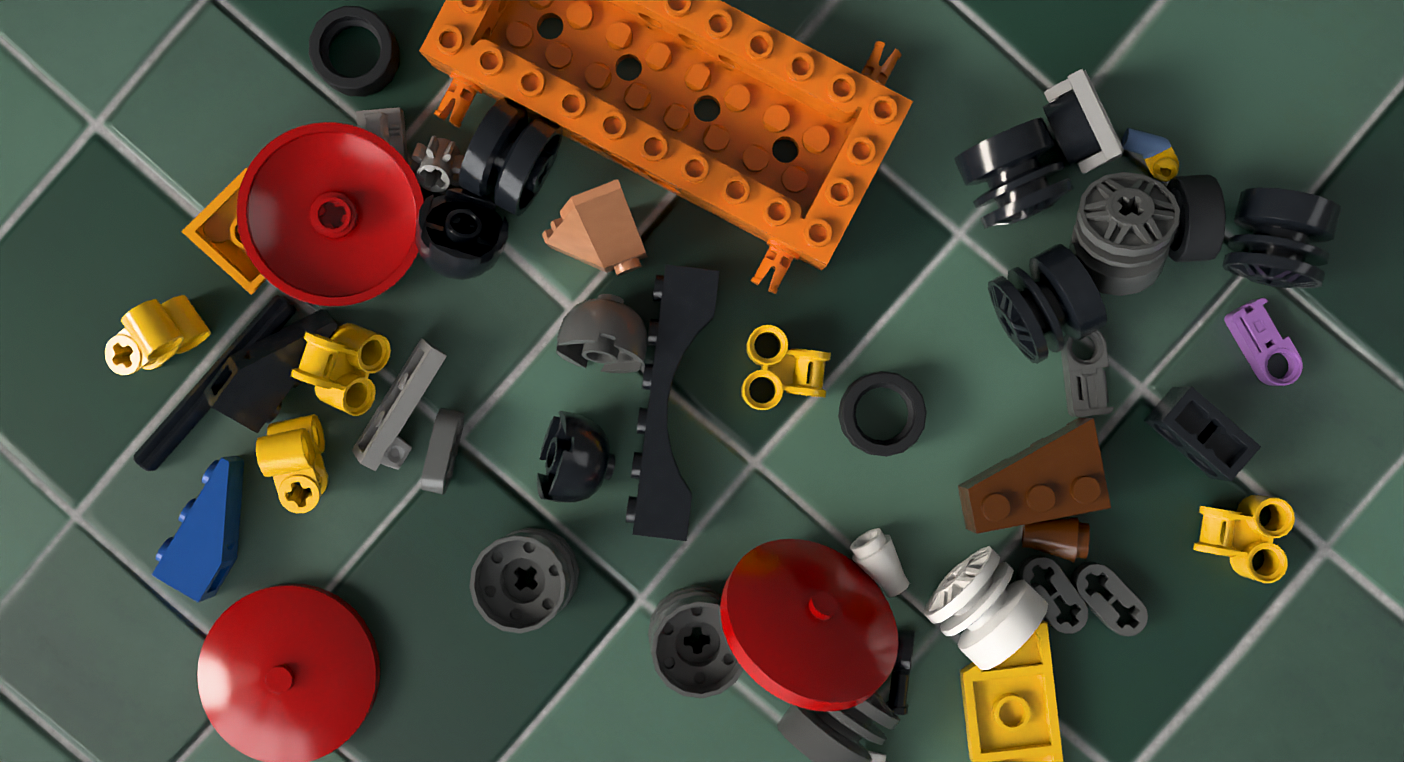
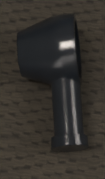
[886,629,915,715]

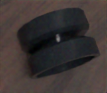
[459,97,563,216]

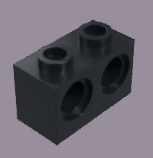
[1144,386,1261,481]

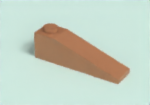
[542,179,648,276]

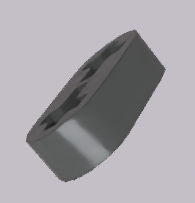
[421,408,465,495]
[1017,555,1088,634]
[1071,561,1148,637]

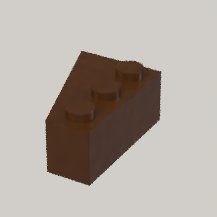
[958,418,1111,534]

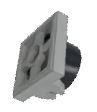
[1043,69,1124,174]

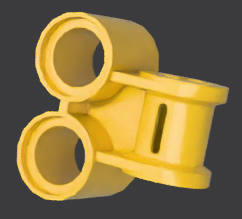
[105,295,211,375]
[291,323,391,416]
[741,325,831,410]
[256,414,329,514]
[1193,495,1295,583]

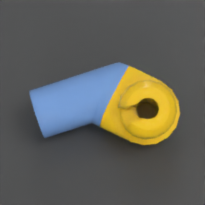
[1121,128,1179,182]

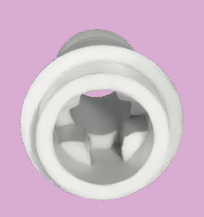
[850,528,910,597]

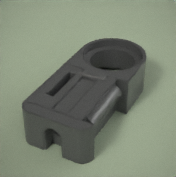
[1061,330,1114,417]

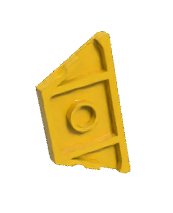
[959,620,1063,762]

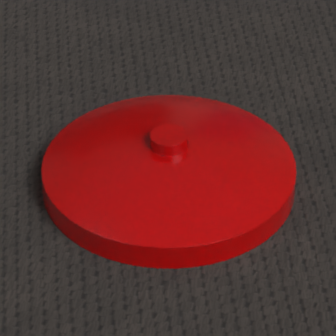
[237,122,424,306]
[720,539,899,712]
[197,583,380,762]

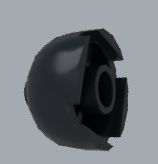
[415,188,508,280]
[537,411,615,503]

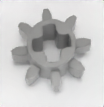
[411,136,464,194]

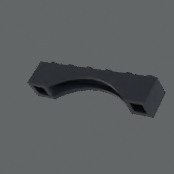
[626,264,720,541]

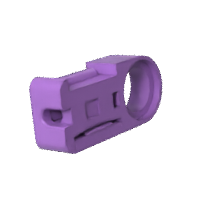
[1224,298,1303,386]

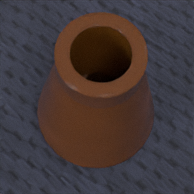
[1022,517,1090,562]

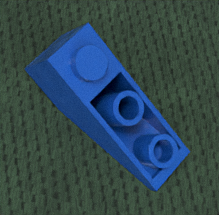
[152,456,244,603]

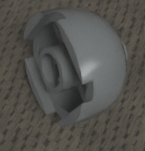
[556,294,647,373]

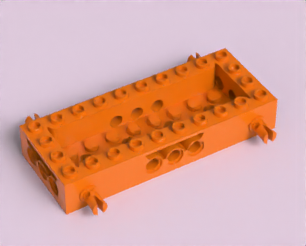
[419,0,913,294]

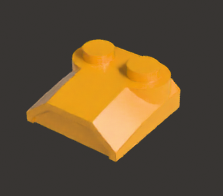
[181,167,266,295]

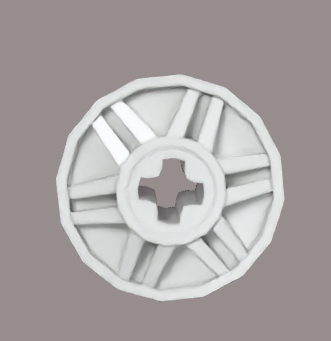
[923,546,1048,670]

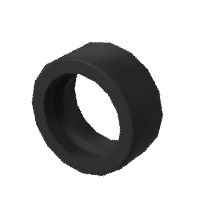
[308,6,400,97]
[1166,175,1226,262]
[838,371,927,457]

